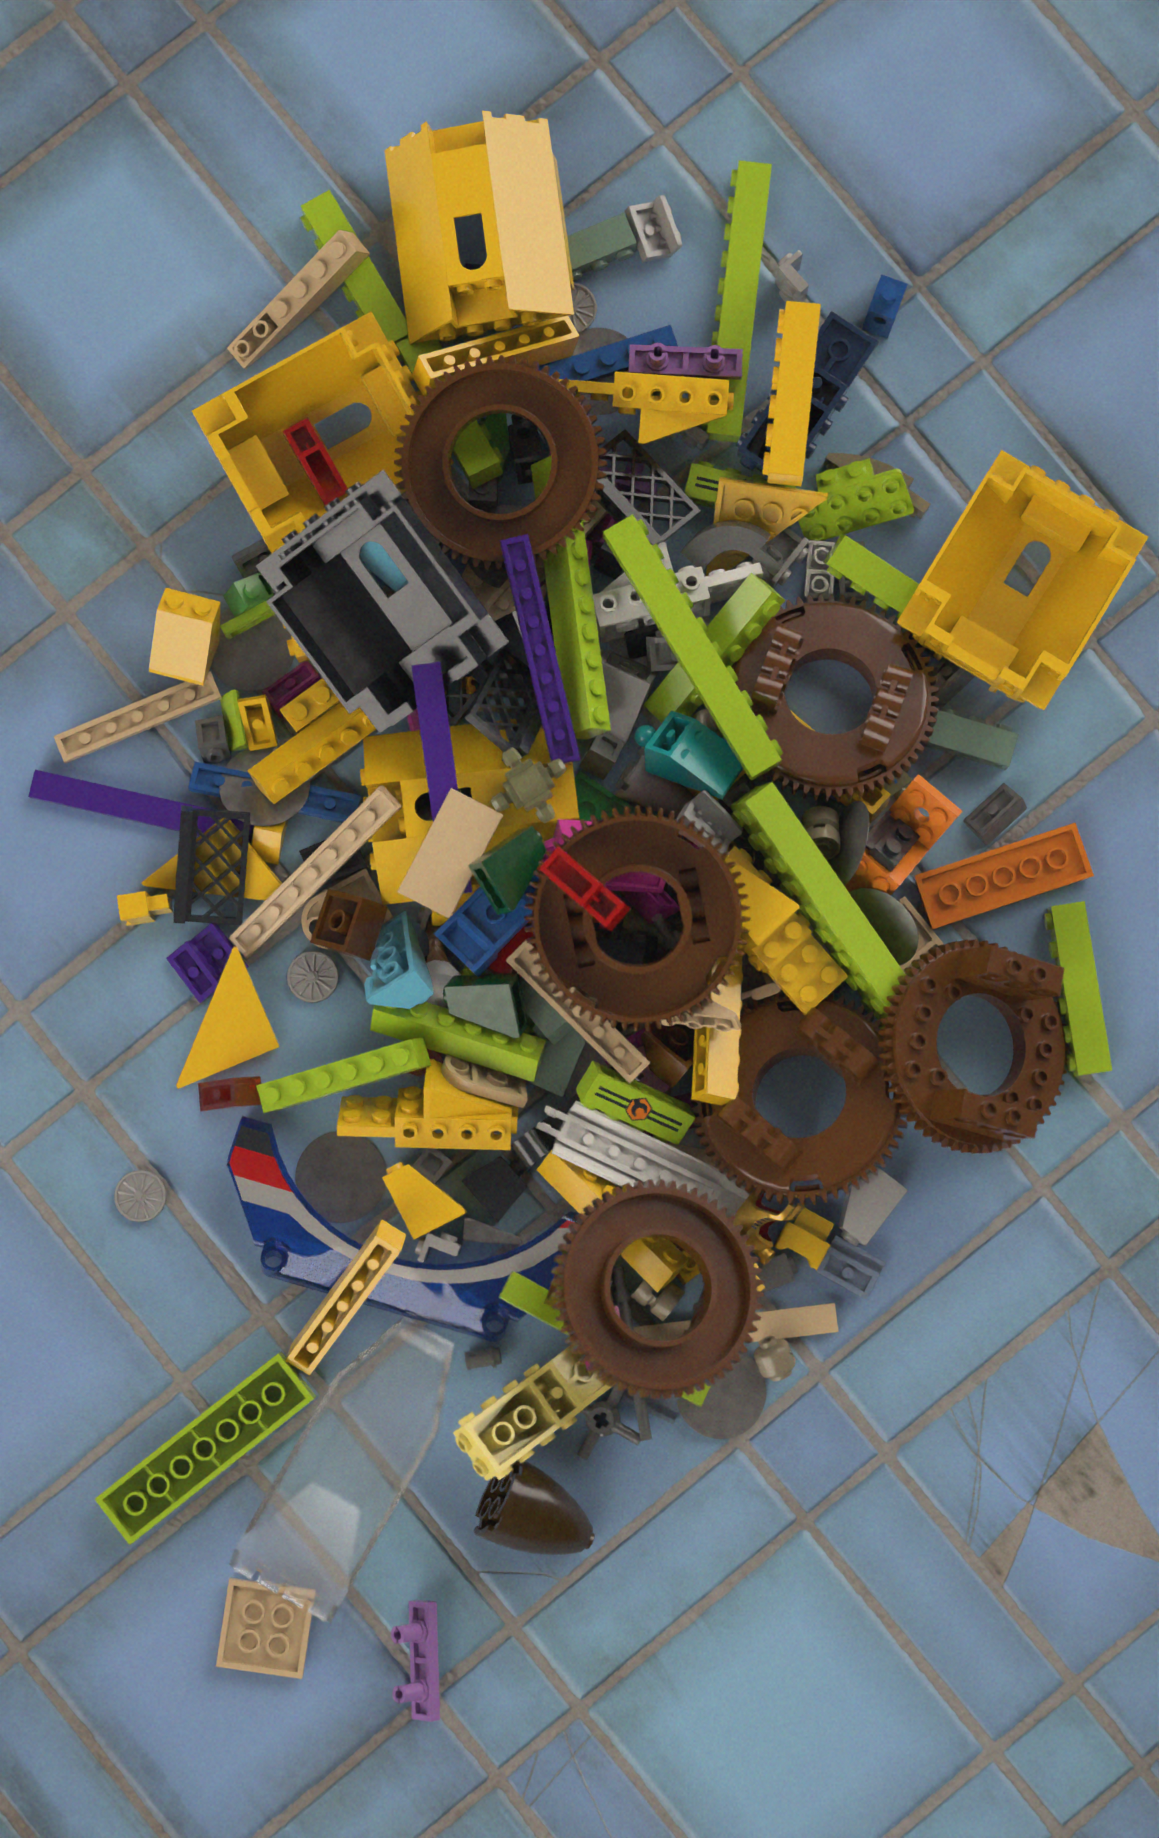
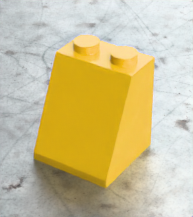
[149,587,221,686]
[382,1162,468,1240]

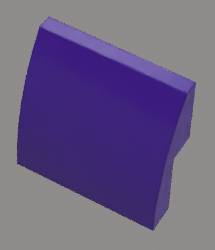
[166,923,249,1003]

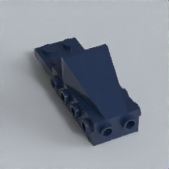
[736,311,879,487]

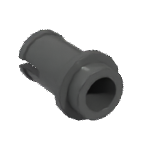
[465,1345,502,1370]

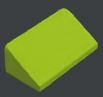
[220,689,249,752]

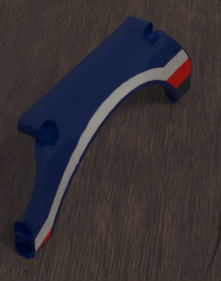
[226,1116,579,1342]

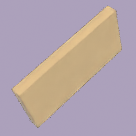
[397,788,503,919]

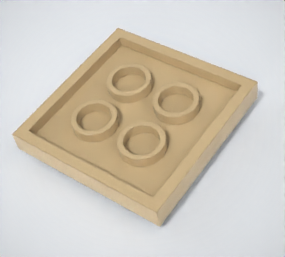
[216,1577,316,1679]

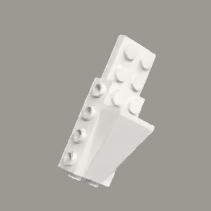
[593,542,763,643]

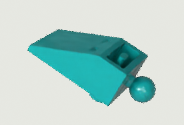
[634,710,743,799]

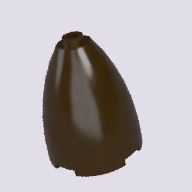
[474,1460,595,1555]

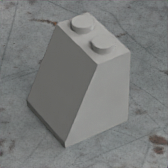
[601,649,659,745]
[838,1166,908,1246]

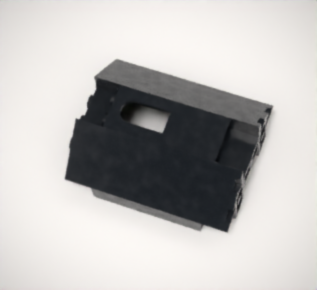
[256,470,509,733]

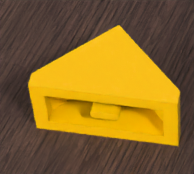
[252,819,289,865]

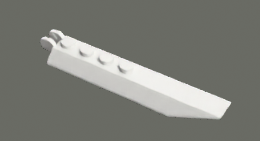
[536,1101,765,1218]

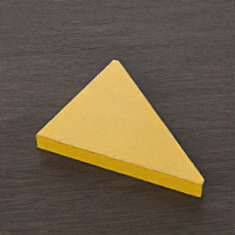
[706,477,828,576]
[141,818,282,901]
[176,946,280,1089]

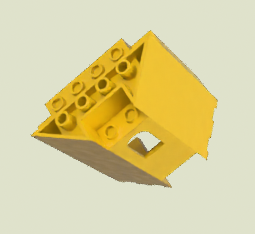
[384,110,574,344]
[192,311,454,554]
[897,450,1148,710]
[360,719,580,905]

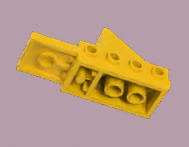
[558,372,734,445]
[725,846,848,1015]
[337,1059,518,1150]

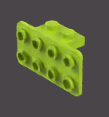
[798,458,914,541]

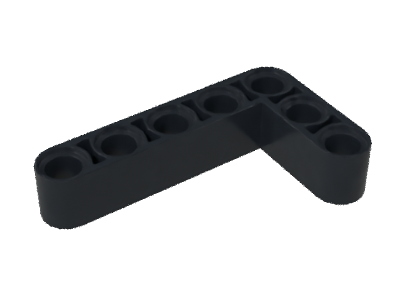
[510,1066,645,1168]

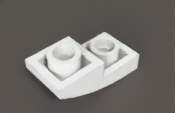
[804,540,836,599]

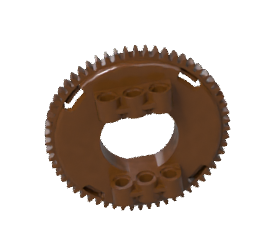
[731,594,939,802]
[524,805,750,1031]
[690,992,909,1206]

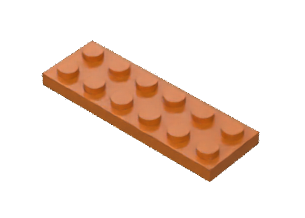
[913,823,1094,930]

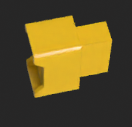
[117,891,173,926]
[773,1207,834,1270]

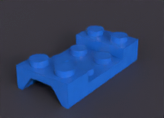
[434,874,540,977]

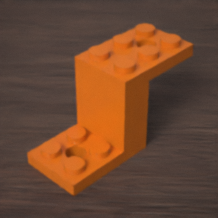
[845,774,962,896]

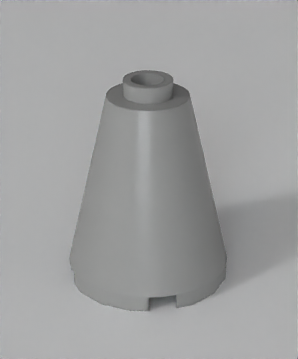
[613,747,693,819]

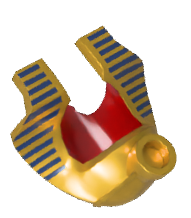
[733,1188,805,1265]

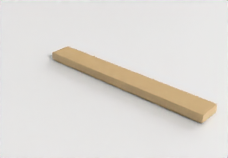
[228,785,402,959]
[634,1303,838,1342]

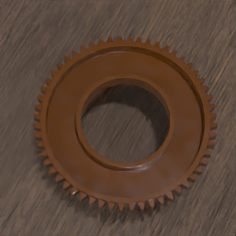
[394,355,608,571]
[878,939,1069,1154]
[544,1179,764,1399]

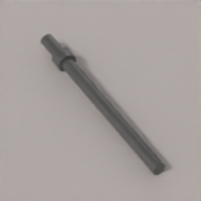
[612,1267,652,1441]

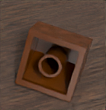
[310,889,388,961]
[641,1022,695,1088]

